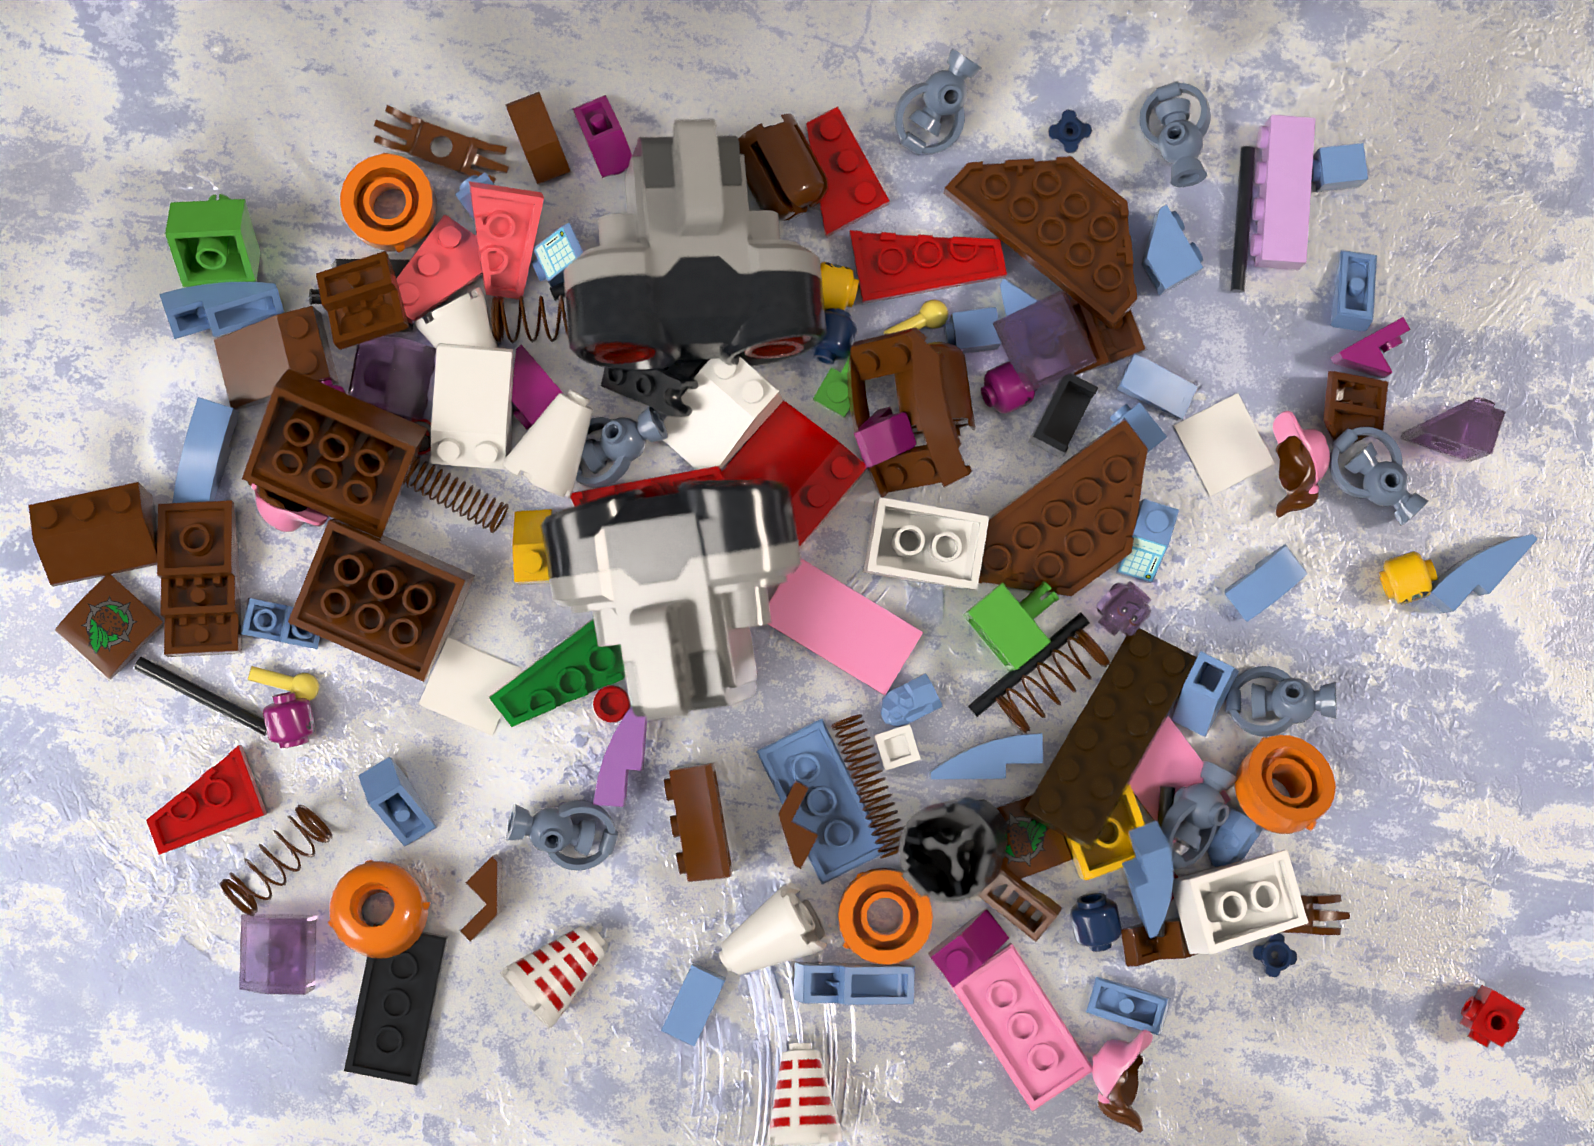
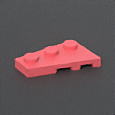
[469,181,544,299]
[396,214,482,324]

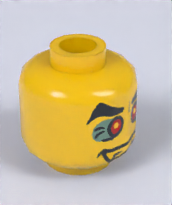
[820,262,859,310]
[1379,551,1438,605]

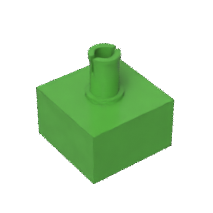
[165,194,261,287]
[963,581,1059,671]

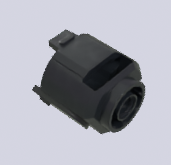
[899,797,1008,903]

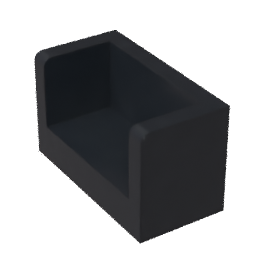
[1028,371,1098,458]

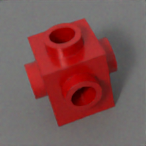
[1460,985,1525,1048]

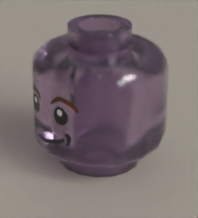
[1096,581,1151,636]

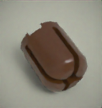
[738,113,829,221]
[894,342,976,436]

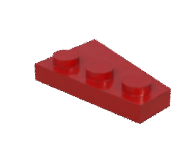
[806,106,890,238]
[146,745,267,855]

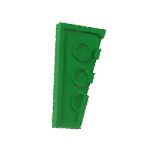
[489,619,626,727]

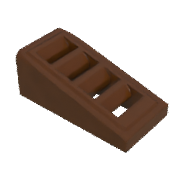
[977,867,1062,942]

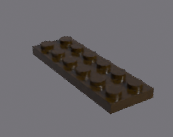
[1024,625,1197,850]

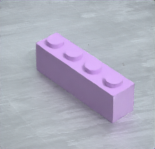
[1250,115,1315,270]

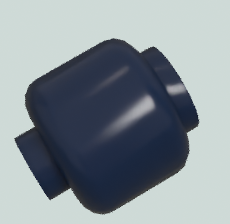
[810,308,857,365]
[1070,893,1122,952]

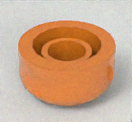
[340,152,437,253]
[1234,735,1336,834]
[327,860,431,959]
[838,868,933,965]

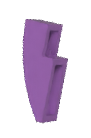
[593,707,648,807]

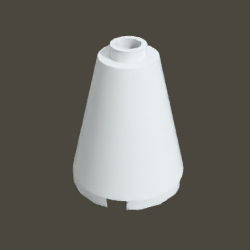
[415,288,499,350]
[503,390,593,498]
[719,882,827,975]

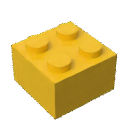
[1066,784,1145,881]

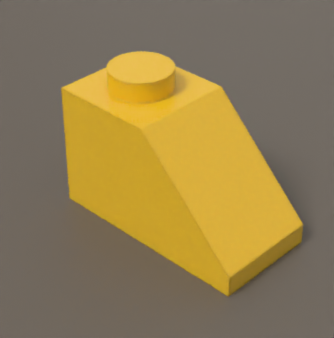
[512,509,552,585]

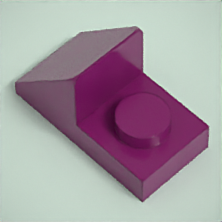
[1331,317,1411,378]
[854,406,917,468]

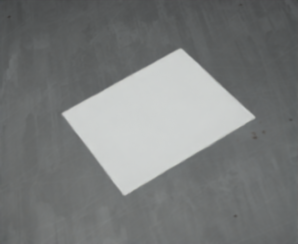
[1173,393,1275,497]
[418,637,522,736]

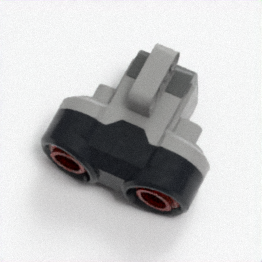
[564,119,827,371]
[541,479,801,720]

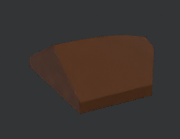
[1323,371,1389,444]

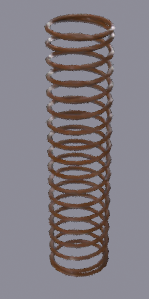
[406,457,509,533]
[831,714,904,859]

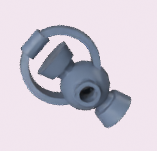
[894,48,982,155]
[1139,81,1211,187]
[576,406,668,488]
[1329,427,1429,526]
[1226,666,1337,737]
[1161,761,1237,870]
[506,800,618,871]

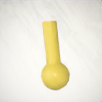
[884,300,948,335]
[248,666,319,701]

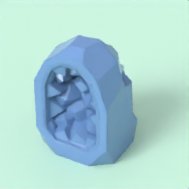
[881,673,943,726]
[1207,807,1263,867]

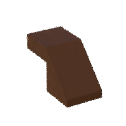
[505,92,571,185]
[778,780,818,869]
[460,854,502,942]
[1121,917,1198,967]

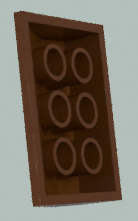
[242,368,427,538]
[288,519,475,682]

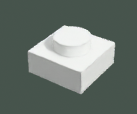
[874,724,921,771]

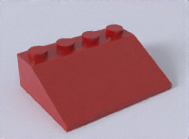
[722,400,868,550]

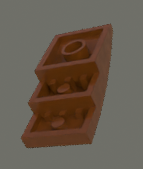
[157,500,242,657]

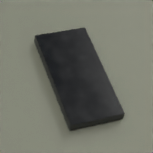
[344,922,448,1085]

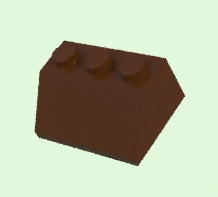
[28,482,157,587]
[664,763,733,882]

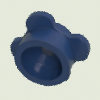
[1048,109,1092,153]
[1252,933,1297,977]

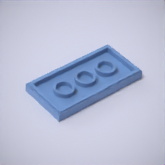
[756,719,888,884]

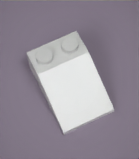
[431,343,513,469]
[663,357,783,470]
[863,497,989,590]
[1172,850,1308,954]

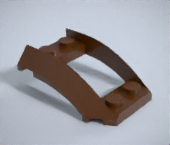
[847,327,972,498]

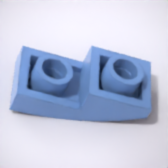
[1224,544,1308,622]
[241,598,320,649]

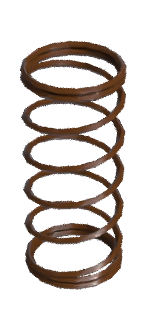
[491,295,569,344]
[996,628,1110,734]
[219,805,333,916]

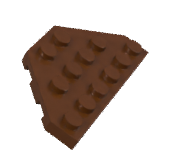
[944,156,1137,330]
[978,418,1148,596]

